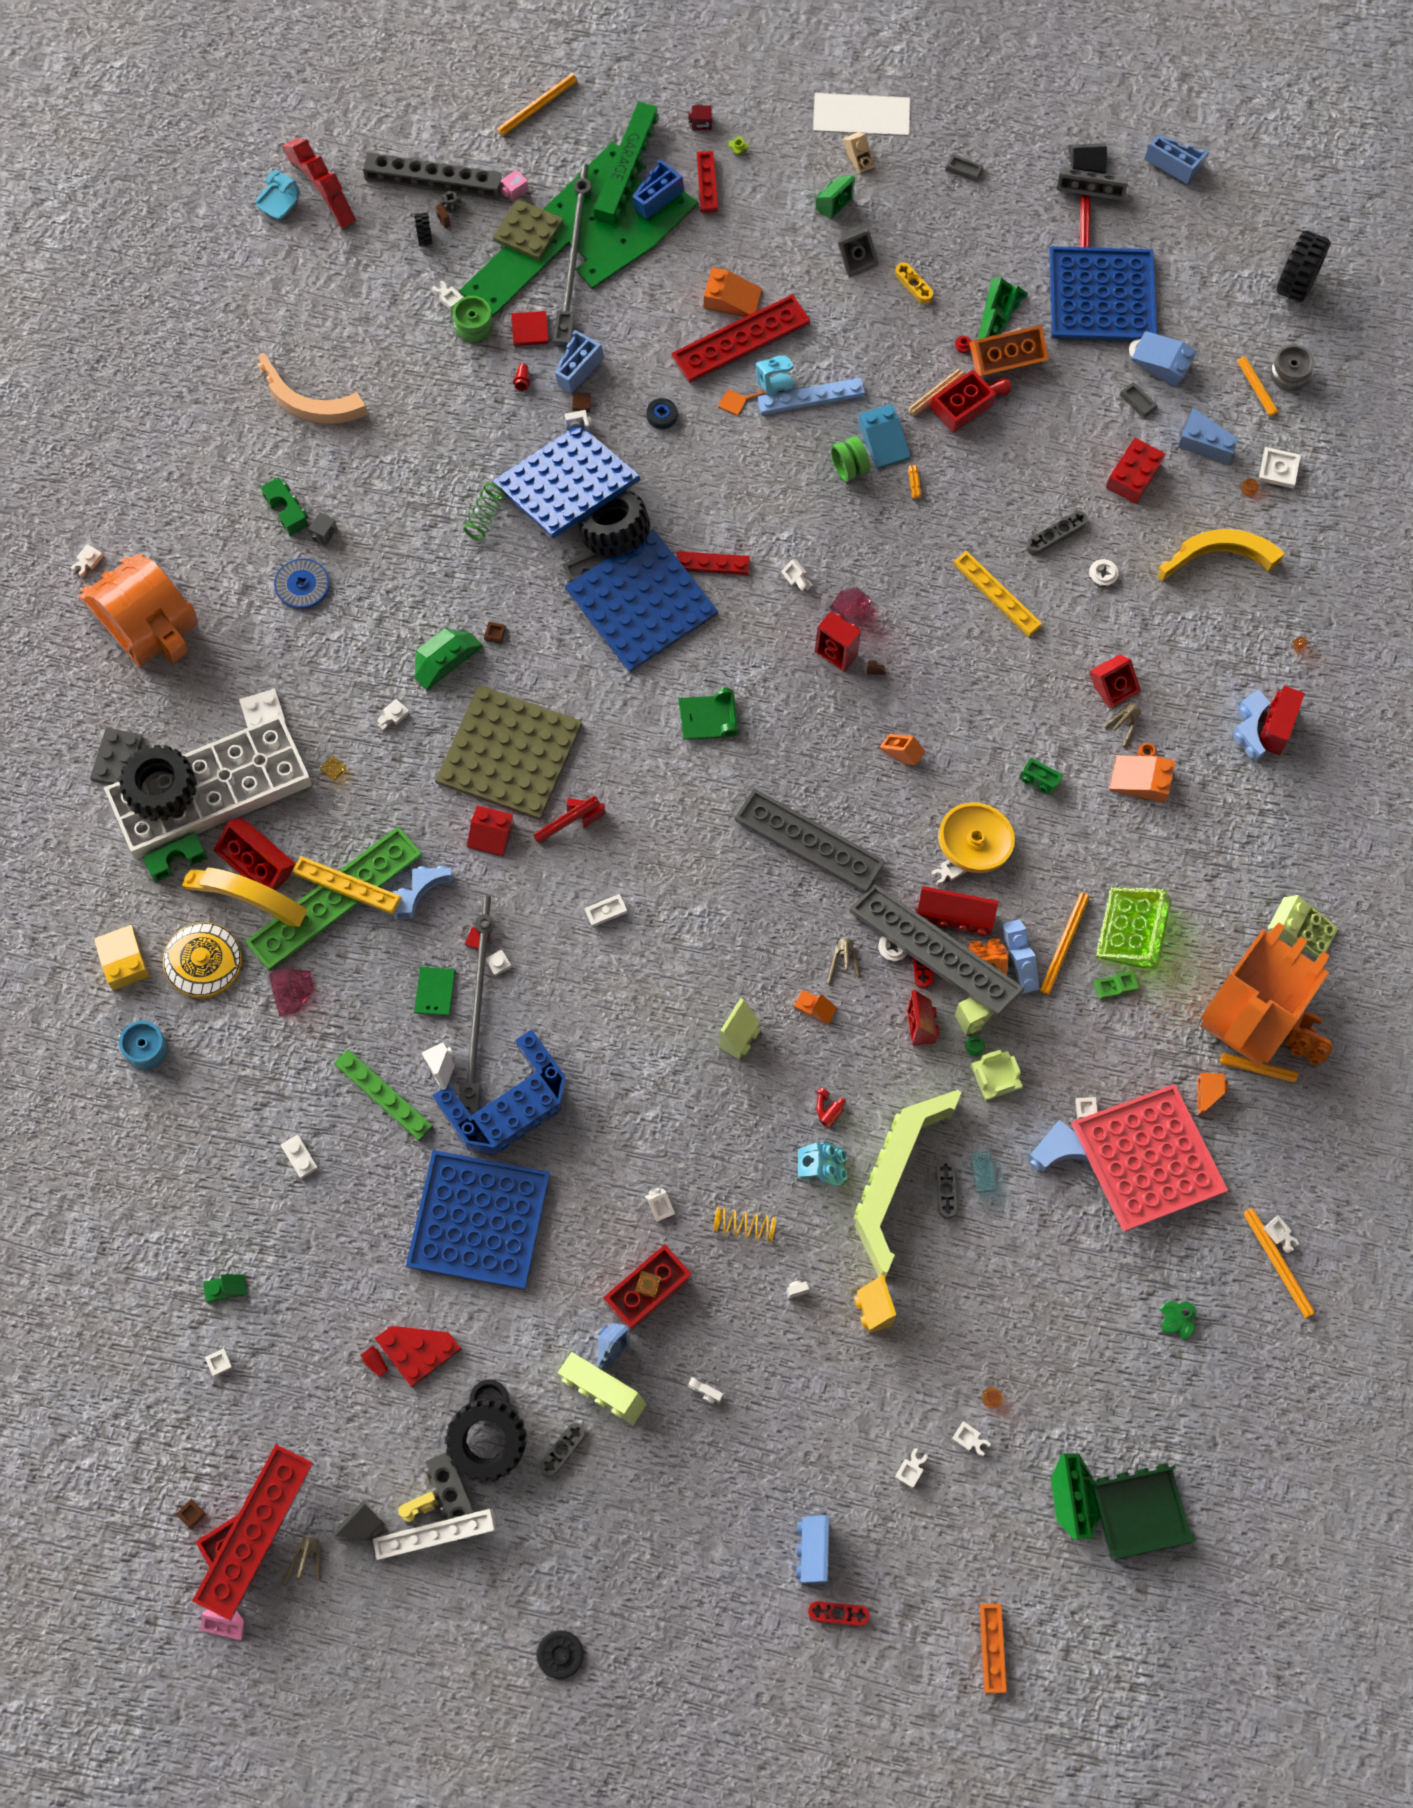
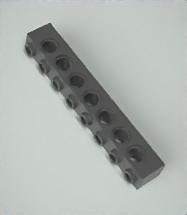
[363,152,502,200]

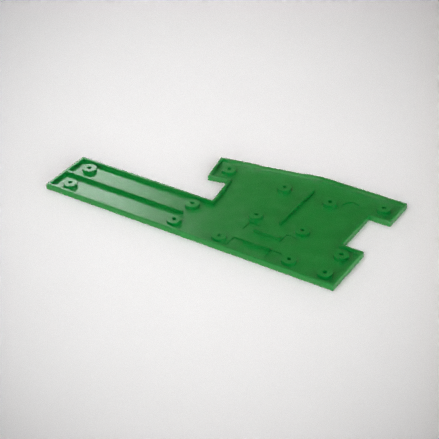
[459,141,698,317]

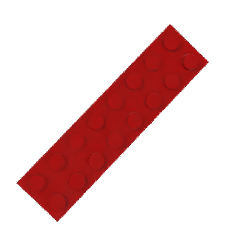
[672,294,810,383]
[192,1444,314,1621]

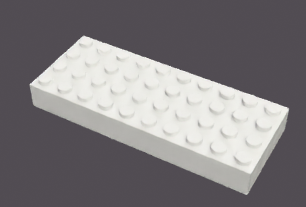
[104,714,312,860]

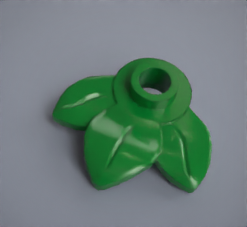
[1160,1301,1196,1340]

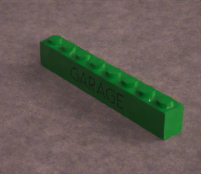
[594,101,660,225]

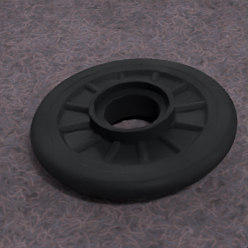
[537,1630,584,1679]

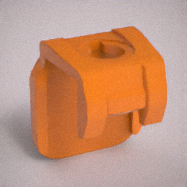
[968,938,1009,976]
[1284,1011,1333,1065]

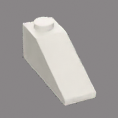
[422,1043,455,1090]

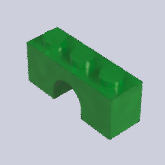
[260,477,308,536]
[143,833,208,883]

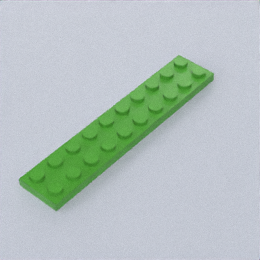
[245,826,422,972]

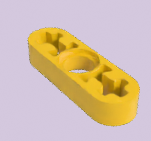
[895,263,933,304]

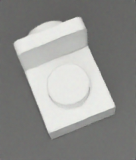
[564,410,592,432]
[645,1188,675,1222]

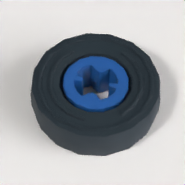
[646,398,678,429]

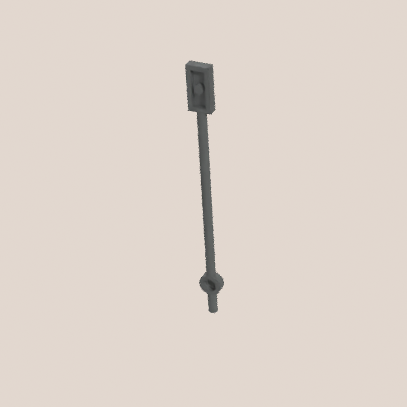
[553,164,591,346]
[459,896,495,1115]

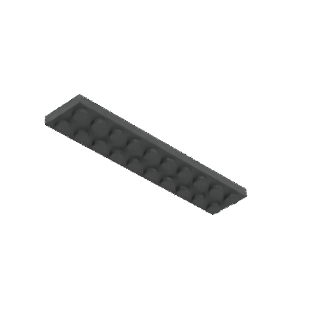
[849,884,1024,1017]

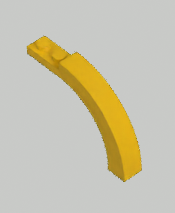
[1157,529,1285,581]
[182,868,307,927]

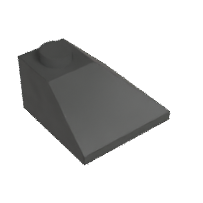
[837,228,879,276]
[332,1502,385,1541]

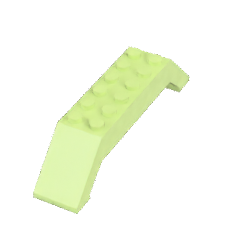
[853,1090,962,1278]

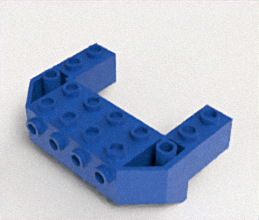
[432,1029,567,1155]

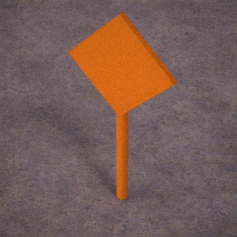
[718,389,766,416]

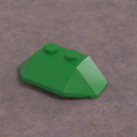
[414,628,483,691]
[1051,1453,1099,1540]

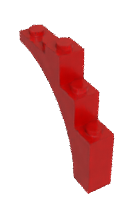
[282,138,357,228]

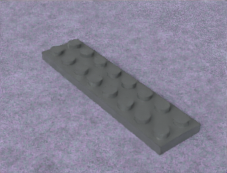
[734,788,885,893]

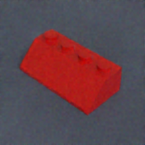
[213,817,296,891]
[916,886,999,936]

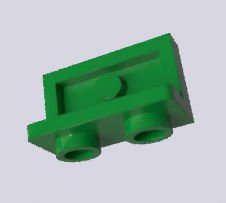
[1019,757,1064,795]

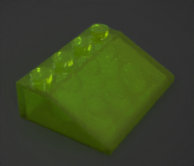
[1096,887,1172,969]

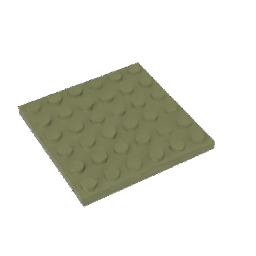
[435,685,582,820]

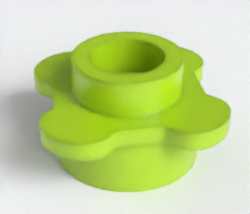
[729,136,749,155]

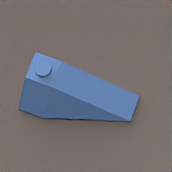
[598,1323,630,1371]

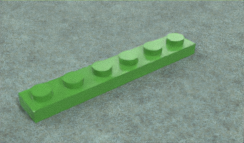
[334,1049,433,1141]

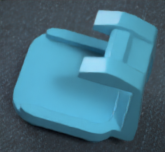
[256,169,301,220]
[798,1142,847,1186]

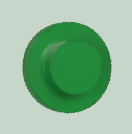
[965,1037,985,1056]

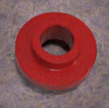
[955,336,972,353]

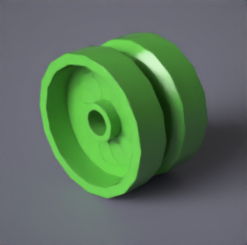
[453,296,493,342]
[830,436,871,482]

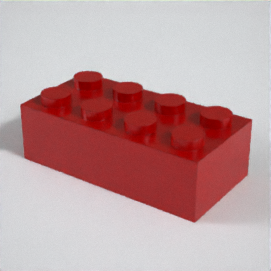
[603,1244,692,1332]

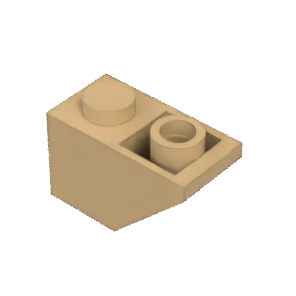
[843,133,875,173]

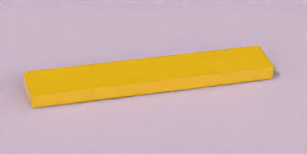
[953,551,1042,637]
[292,856,402,915]

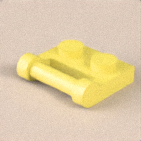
[398,1492,439,1522]

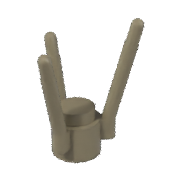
[1103,704,1141,747]
[827,939,860,985]
[282,1537,322,1585]

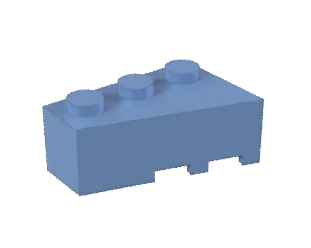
[1144,135,1210,184]
[555,330,605,394]
[1178,408,1238,465]

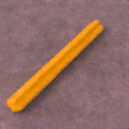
[497,74,578,136]
[1040,892,1090,995]
[1243,1208,1315,1318]

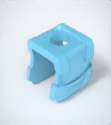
[756,355,795,396]

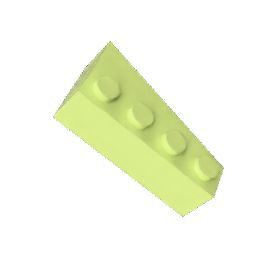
[558,1352,647,1425]

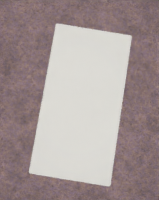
[813,93,910,135]

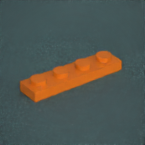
[979,1604,1007,1693]

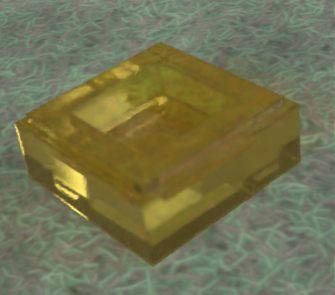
[320,755,347,782]
[635,1271,661,1298]

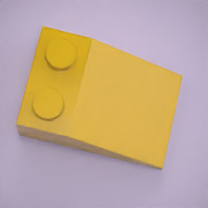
[95,925,150,991]
[854,1276,896,1334]

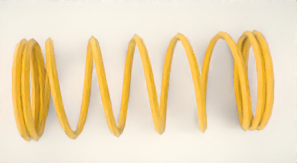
[713,1207,777,1243]

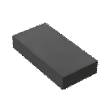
[946,154,984,182]
[1120,382,1158,418]

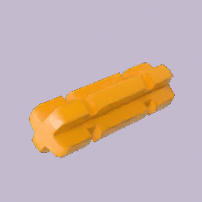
[908,465,922,499]

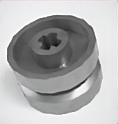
[1270,344,1315,391]

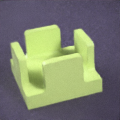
[971,1050,1023,1101]

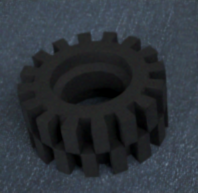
[414,212,433,246]

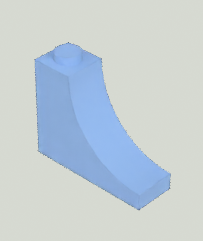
[1028,1120,1090,1172]

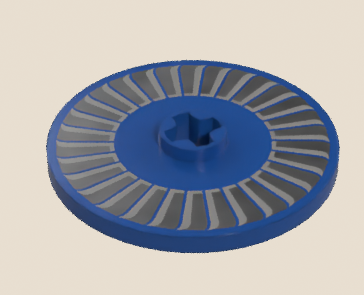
[274,558,329,609]

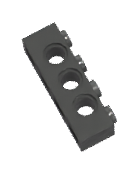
[1056,168,1128,201]
[424,1452,474,1542]

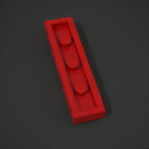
[696,151,718,213]
[677,551,750,575]

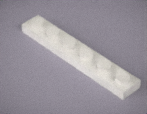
[373,1509,497,1560]

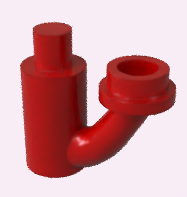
[816,1087,846,1128]

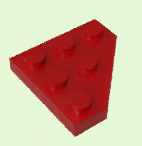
[375,1326,461,1387]

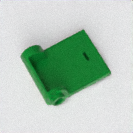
[678,687,740,740]

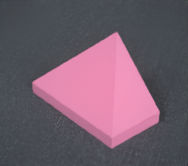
[200,1610,244,1640]

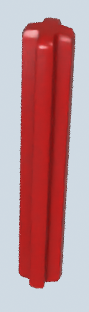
[1080,194,1090,247]
[533,796,600,843]

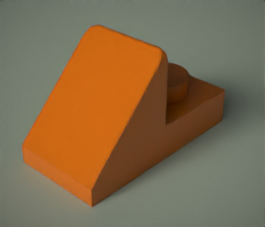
[794,989,837,1025]

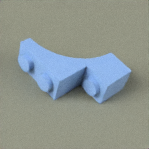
[1232,690,1271,762]
[393,866,453,919]
[1001,919,1040,994]

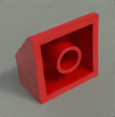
[1089,654,1141,708]
[467,805,514,857]

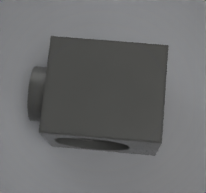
[308,512,337,545]

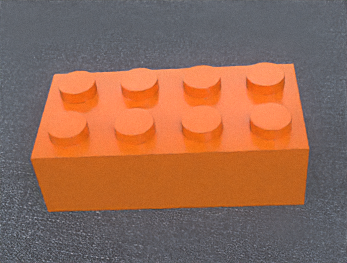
[969,325,1049,377]

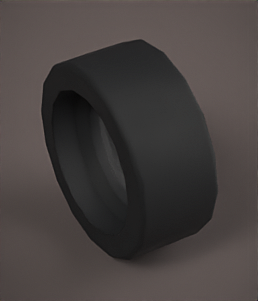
[469,1379,509,1404]

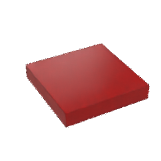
[511,311,548,346]

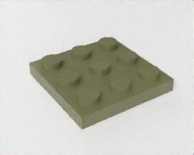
[493,199,563,261]

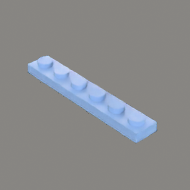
[758,378,865,415]

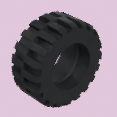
[1276,230,1331,302]
[578,490,650,557]
[119,745,197,821]
[445,1398,527,1482]

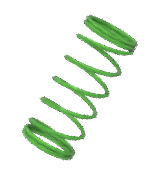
[463,483,505,540]

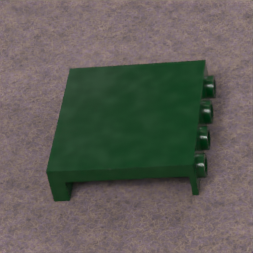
[1091,1463,1196,1561]

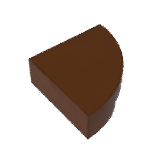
[867,660,885,675]

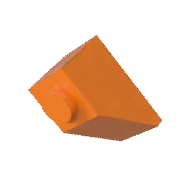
[879,734,926,765]
[1197,1073,1228,1116]

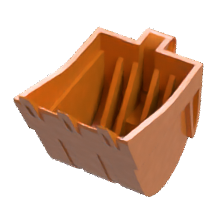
[78,554,198,668]
[1200,922,1329,1067]

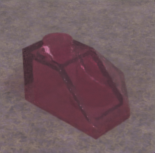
[829,587,875,619]
[269,969,314,1016]

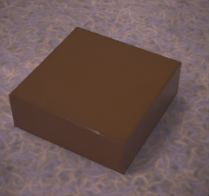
[435,204,451,229]
[572,392,591,412]
[484,621,507,644]
[176,1499,206,1529]

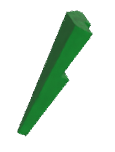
[978,277,1028,339]

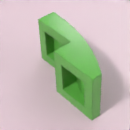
[1093,971,1139,1000]

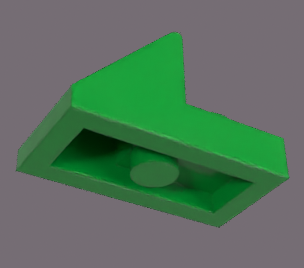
[203,1274,248,1303]

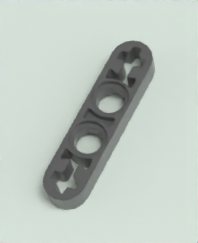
[1026,511,1088,555]

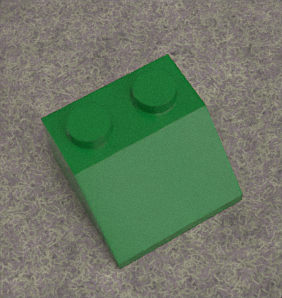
[815,175,855,220]

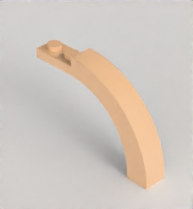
[258,353,367,424]

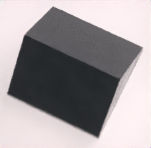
[1068,143,1107,174]

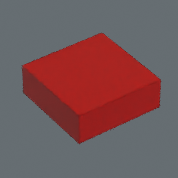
[465,927,490,951]

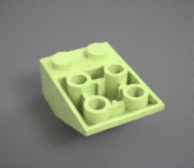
[1268,895,1338,958]

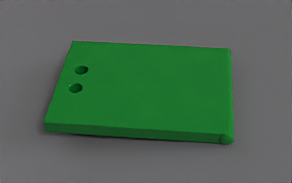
[414,967,456,1016]

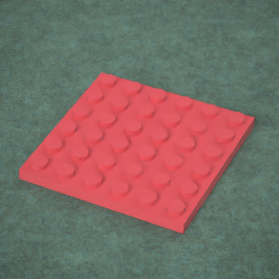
[1071,1084,1228,1232]

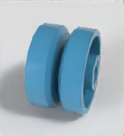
[119,1021,168,1070]

